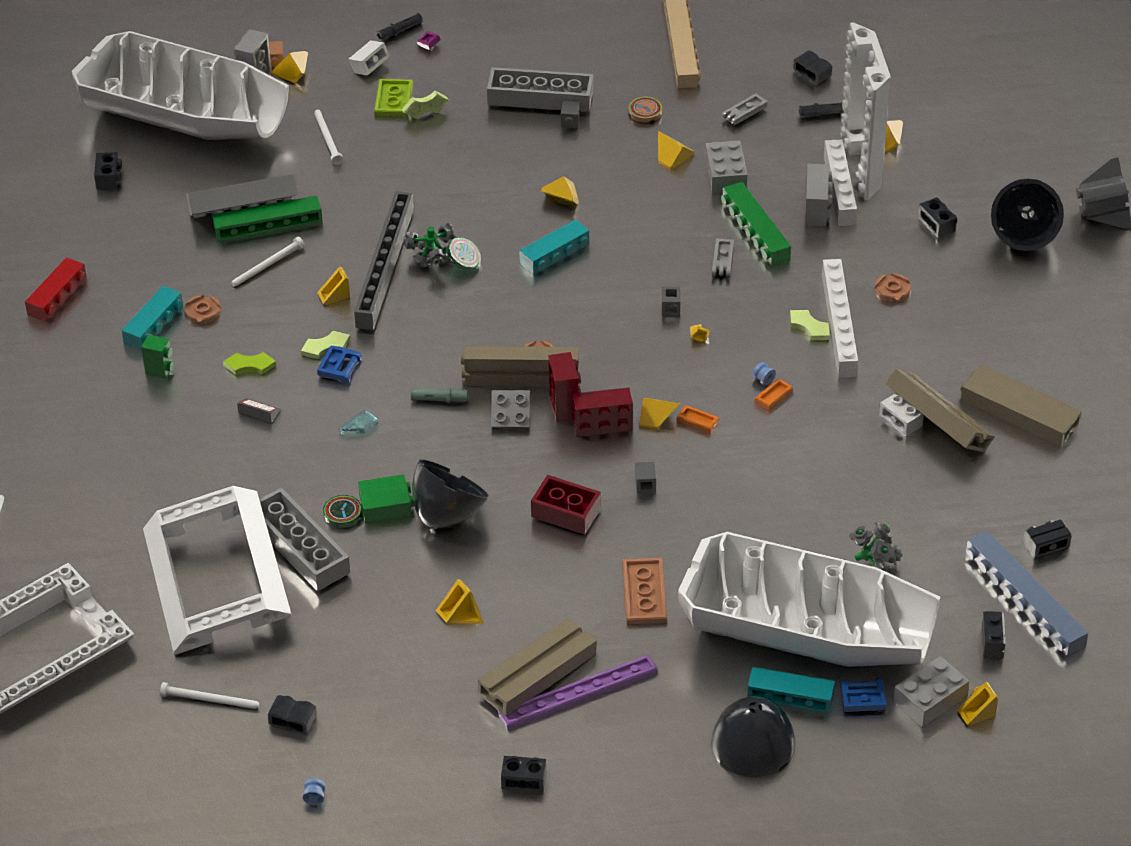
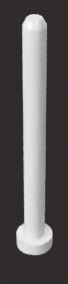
[314,110,344,165]
[231,237,305,287]
[160,682,259,709]

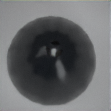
[991,178,1064,251]
[412,459,489,529]
[711,696,796,777]

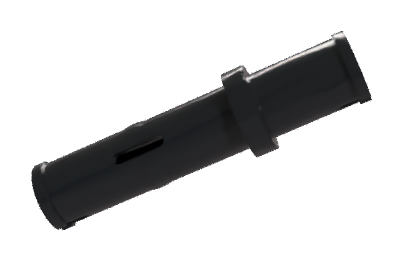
[376,13,423,41]
[798,103,844,117]

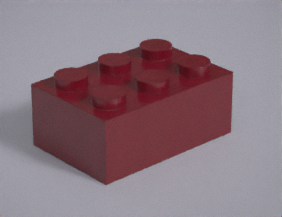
[548,352,581,422]
[572,387,633,437]
[531,475,601,535]

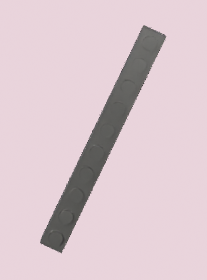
[354,191,414,330]

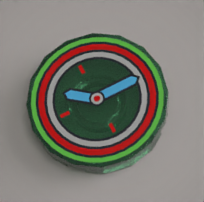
[446,237,481,271]
[323,495,362,528]

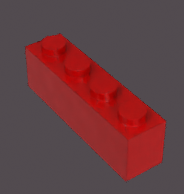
[25,257,87,322]

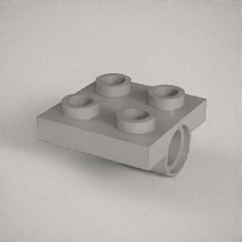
[491,390,530,429]

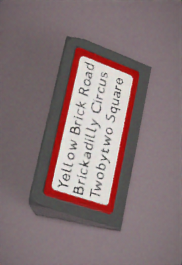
[237,398,281,423]

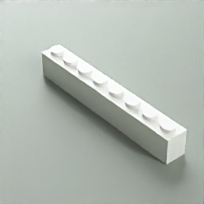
[822,259,858,378]

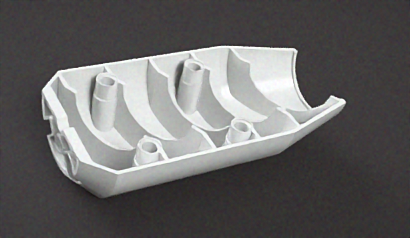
[72,31,289,140]
[678,532,940,667]

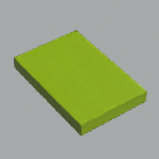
[374,79,413,117]

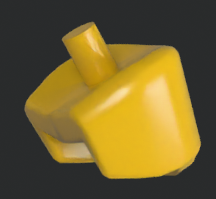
[690,324,709,342]

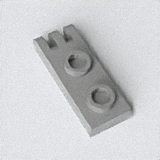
[722,93,768,125]
[712,238,734,276]

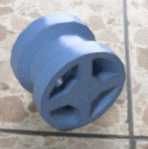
[752,362,776,386]
[302,778,326,805]

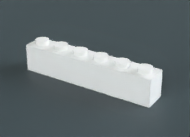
[824,140,857,226]

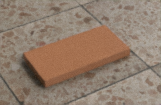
[622,558,667,625]

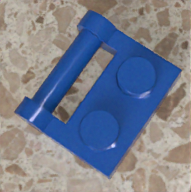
[317,345,363,384]
[840,678,887,712]

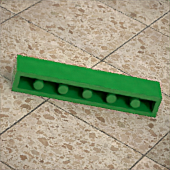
[721,182,791,266]
[212,195,323,242]

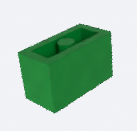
[141,335,175,379]

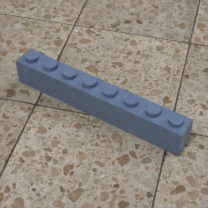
[966,530,1088,656]

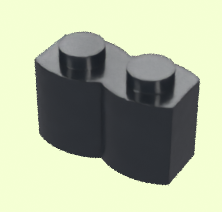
[793,50,833,85]
[267,695,317,735]

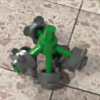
[404,223,456,267]
[849,522,903,573]

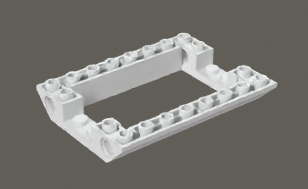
[840,22,891,201]
[143,486,292,655]
[0,563,135,714]

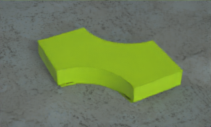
[223,352,276,376]

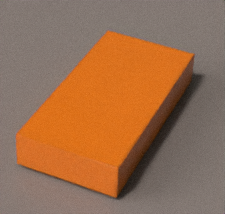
[754,378,793,412]
[676,405,719,434]

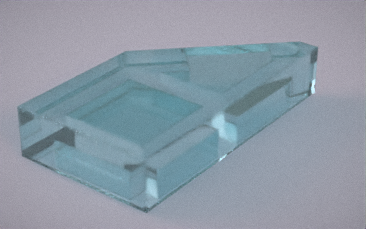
[339,410,378,434]

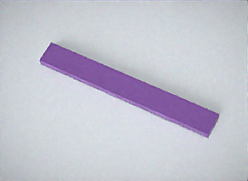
[498,654,658,730]

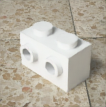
[348,40,390,75]
[879,393,924,437]

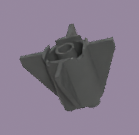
[1076,157,1131,229]

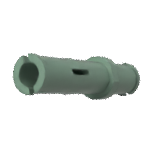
[410,388,469,403]

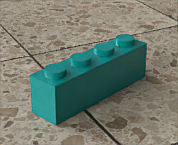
[519,219,590,275]
[121,286,183,351]
[747,667,835,714]

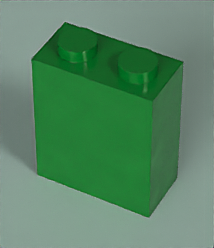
[358,474,414,523]

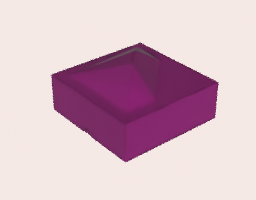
[417,31,441,50]

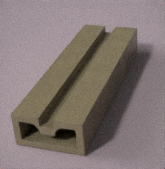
[461,346,579,387]
[960,365,1082,447]
[886,369,995,453]
[478,618,597,716]

